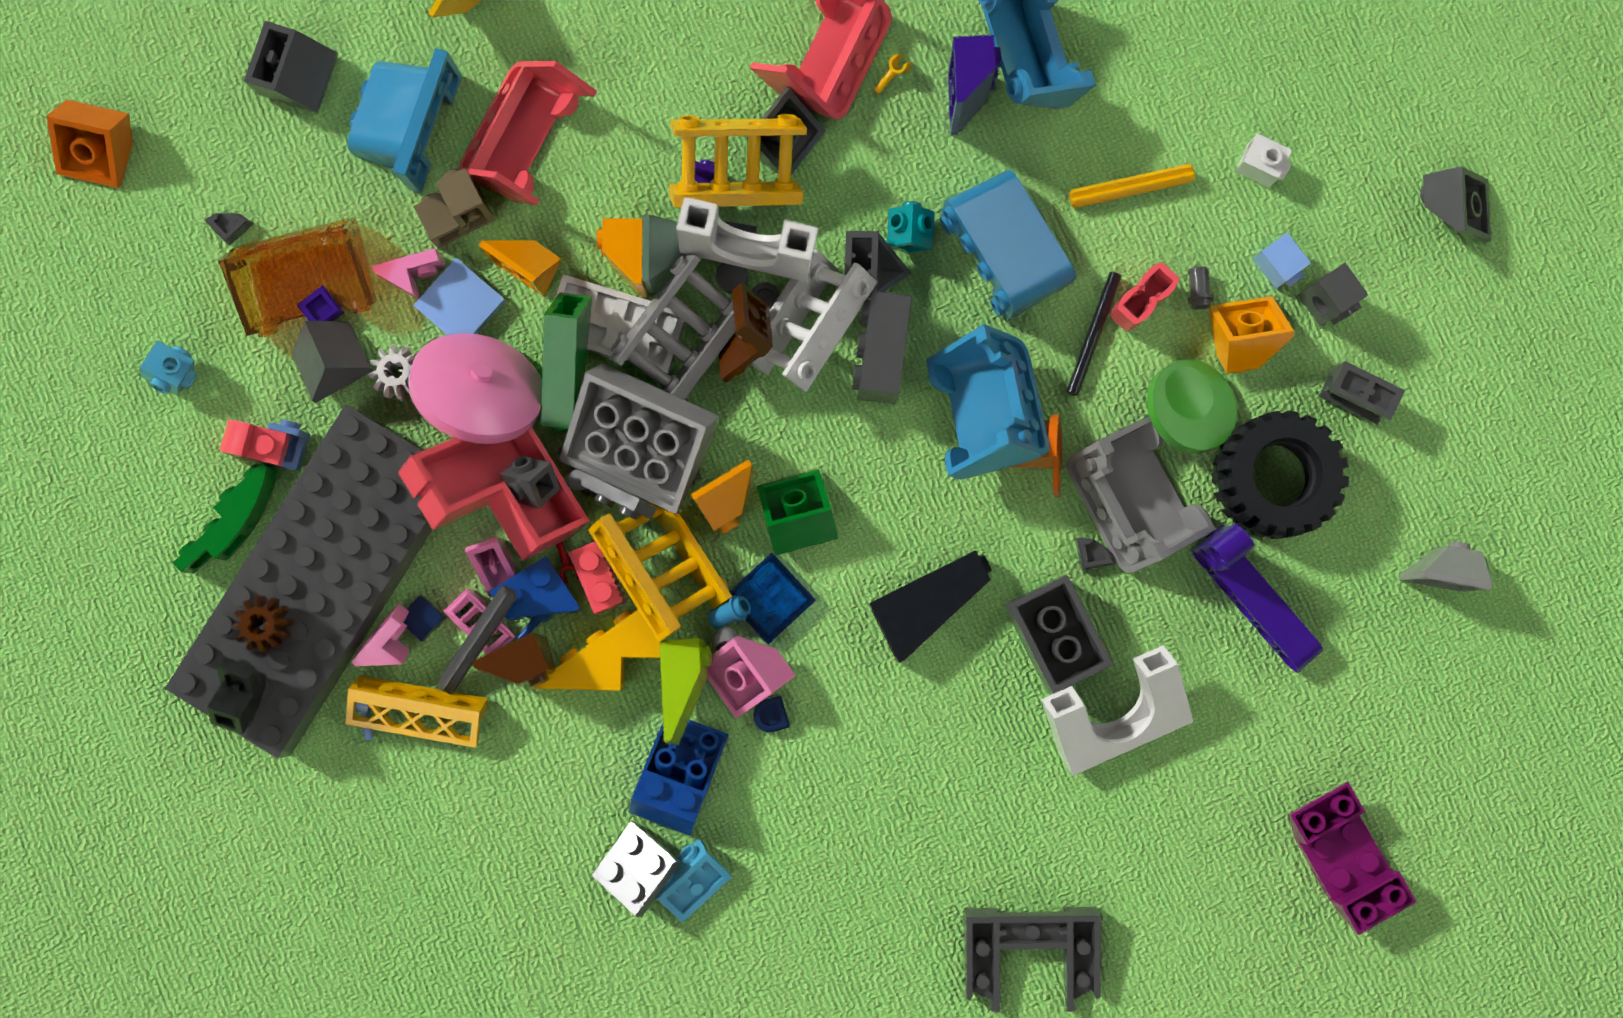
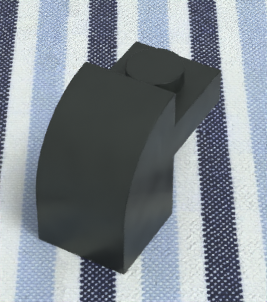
[207,656,266,735]

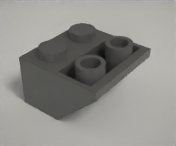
[244,21,338,113]

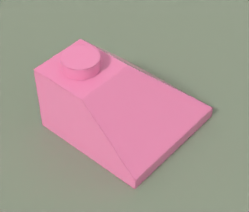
[707,636,796,719]

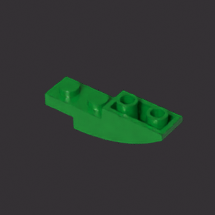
[172,462,278,574]

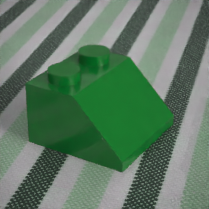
[757,469,838,556]

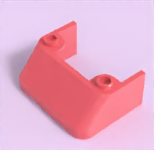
[750,0,892,119]
[458,61,597,206]

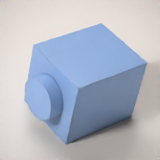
[1253,233,1311,289]

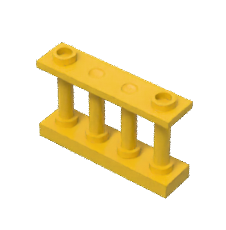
[669,114,807,208]
[588,500,732,642]

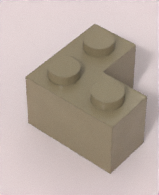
[414,168,495,248]

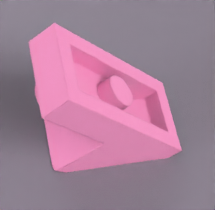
[372,248,446,299]
[351,604,410,666]

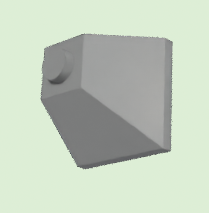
[1399,541,1492,592]

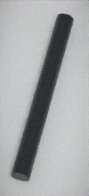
[1066,272,1122,396]

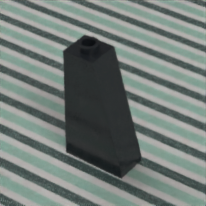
[868,550,992,663]

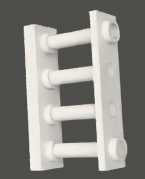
[751,249,877,392]

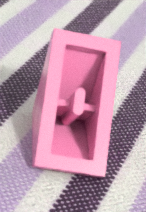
[465,537,517,598]

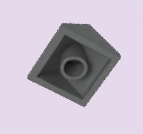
[747,87,826,175]
[292,321,372,403]

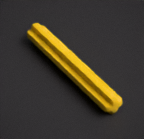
[1069,164,1195,208]

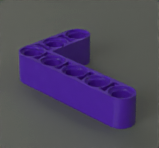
[1191,524,1323,673]

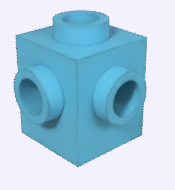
[140,340,197,396]

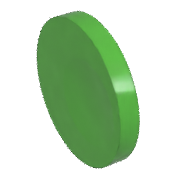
[1147,359,1237,454]

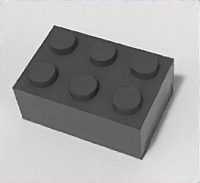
[852,291,912,404]
[1003,575,1113,694]

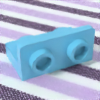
[656,839,732,923]

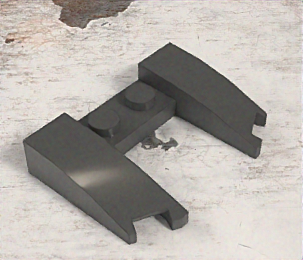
[964,907,1101,1013]

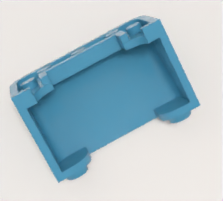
[978,0,1096,109]
[926,324,1050,480]

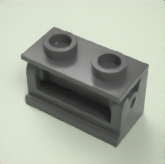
[1318,361,1405,425]

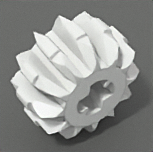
[368,344,417,400]

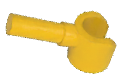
[873,54,913,94]

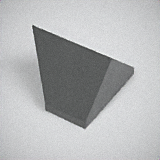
[845,231,911,297]

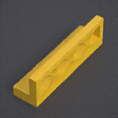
[345,675,488,748]

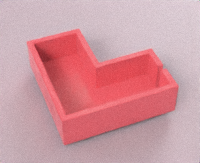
[398,427,590,561]

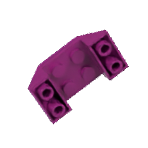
[1288,782,1417,935]

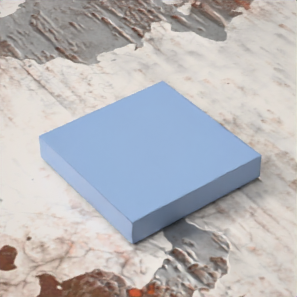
[413,258,506,335]

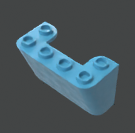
[940,169,1076,322]

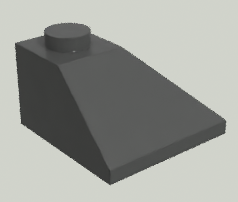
[1420,166,1491,243]

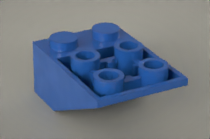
[628,720,729,836]

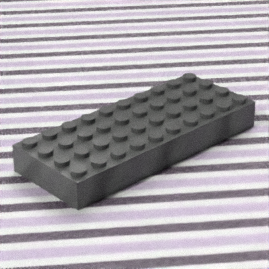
[164,404,433,759]

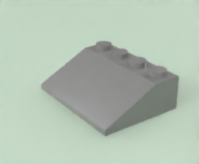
[559,363,720,514]

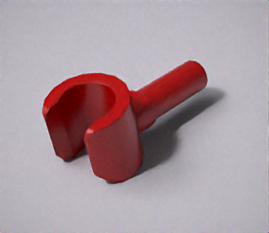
[556,541,579,584]

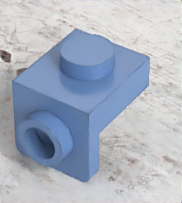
[267,419,311,471]

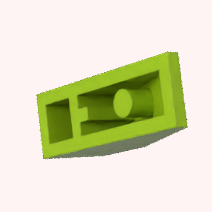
[660,637,712,745]

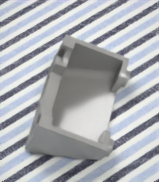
[1066,416,1216,573]

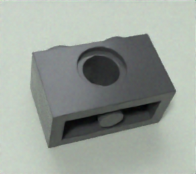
[1297,263,1369,326]

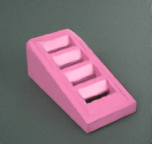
[443,589,516,654]

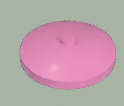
[408,333,542,444]

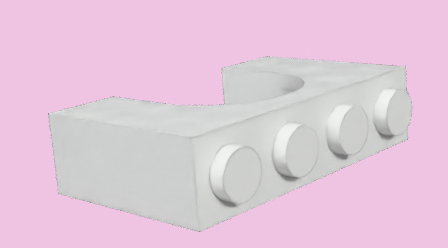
[676,197,818,282]
[1041,645,1193,776]

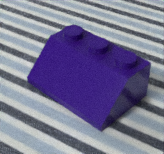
[948,35,1001,135]

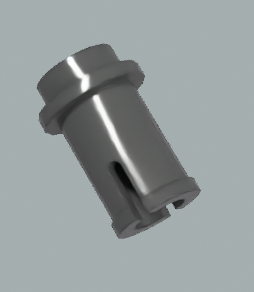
[1187,267,1214,310]

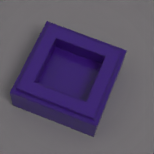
[297,285,345,321]

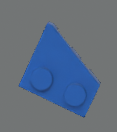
[489,556,581,621]

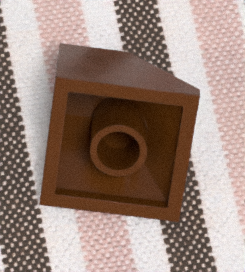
[471,633,556,688]

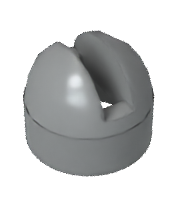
[712,627,737,653]

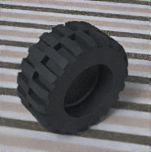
[1212,411,1349,539]

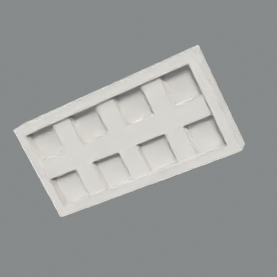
[555,274,685,375]

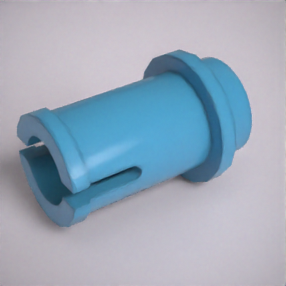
[708,596,751,629]

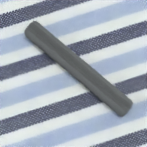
[438,585,517,694]

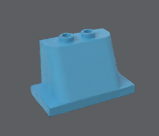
[348,48,462,193]

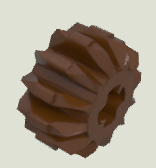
[231,595,294,653]

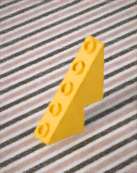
[531,594,666,691]

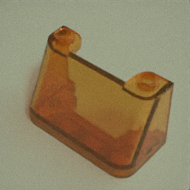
[218,218,376,337]

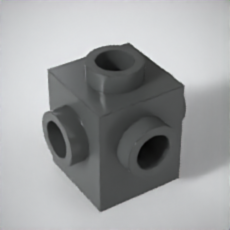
[500,455,561,509]

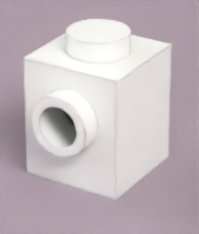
[1235,133,1292,188]

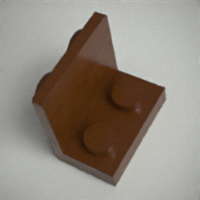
[719,283,773,382]

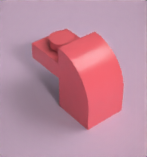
[219,419,291,467]

